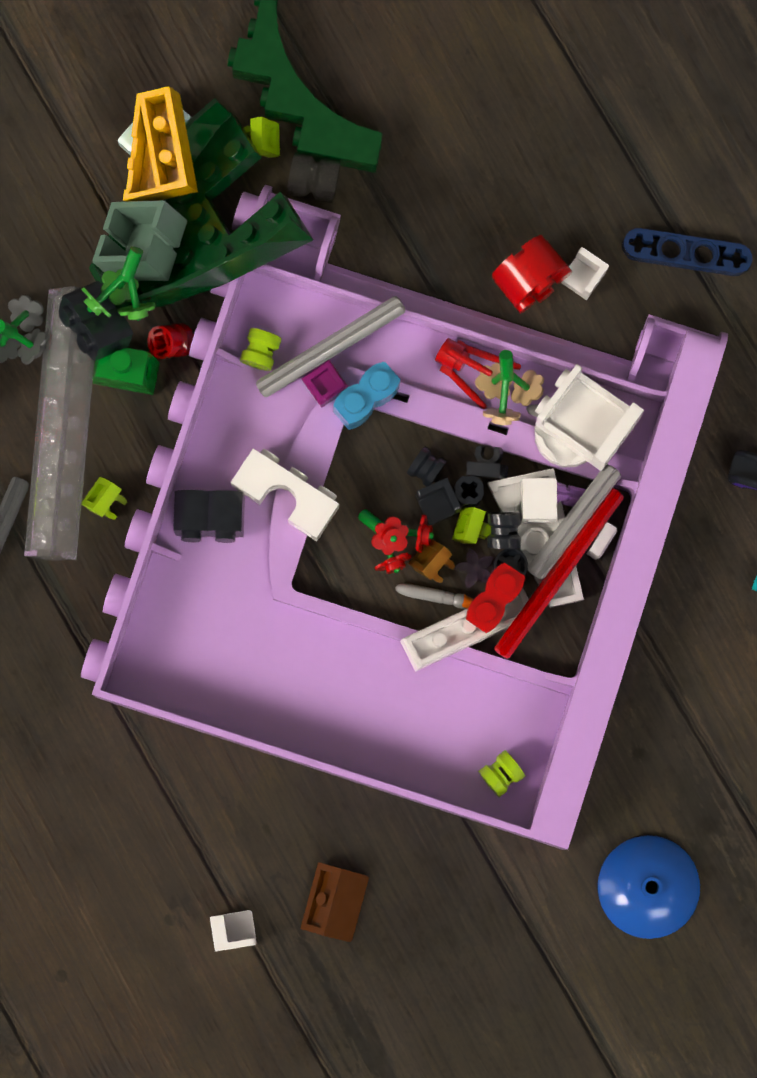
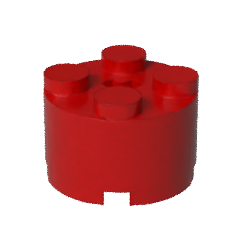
[492,235,573,314]

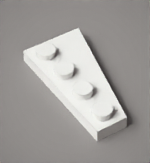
[487,468,584,608]

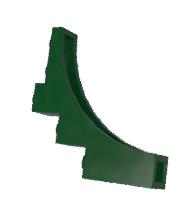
[227,0,383,173]

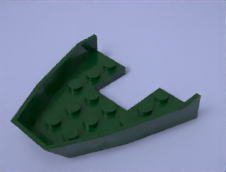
[89,98,314,309]

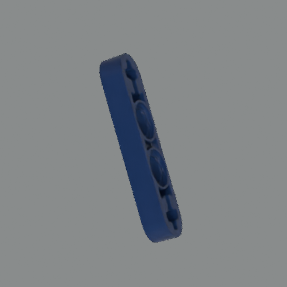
[622,228,753,276]

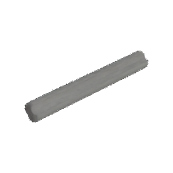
[528,464,621,580]

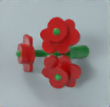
[358,509,434,574]

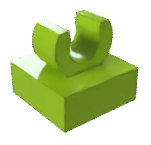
[244,117,280,158]
[81,477,127,520]
[452,507,491,544]

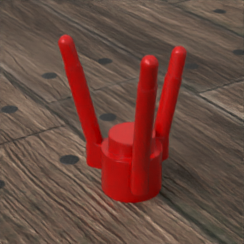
[435,338,521,409]

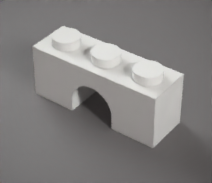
[231,448,339,541]

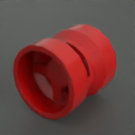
[147,323,194,359]

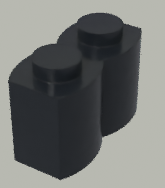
[58,281,133,361]
[173,490,245,543]

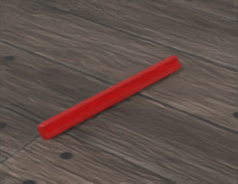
[494,488,624,659]

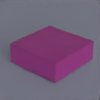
[301,360,348,408]

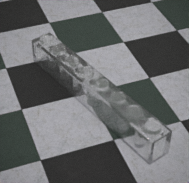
[24,286,94,561]

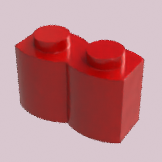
[466,563,525,633]

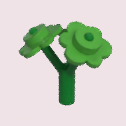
[81,247,155,321]

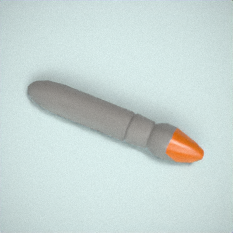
[395,583,473,609]

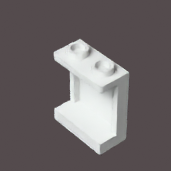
[535,364,644,471]

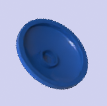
[597,836,700,939]

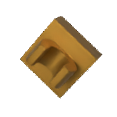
[408,539,455,583]

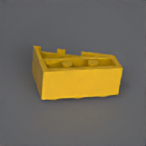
[123,86,198,202]

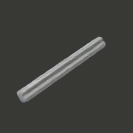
[256,296,406,397]

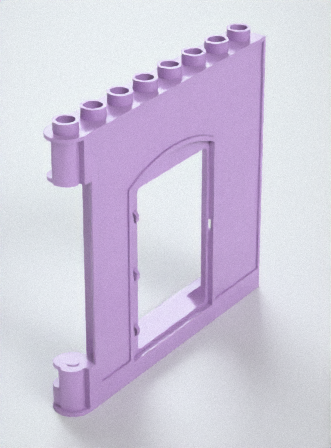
[81,185,728,850]

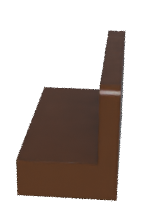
[300,862,369,942]

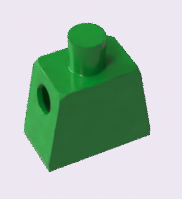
[91,348,160,395]

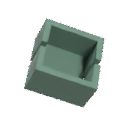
[92,200,187,281]

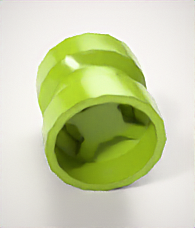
[239,328,282,371]
[478,750,526,797]

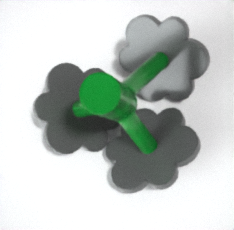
[0,295,48,365]

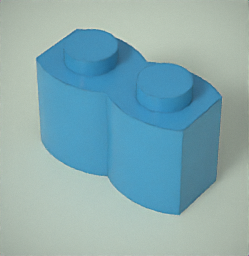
[333,362,401,430]

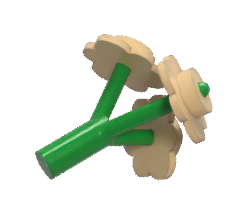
[475,350,544,426]

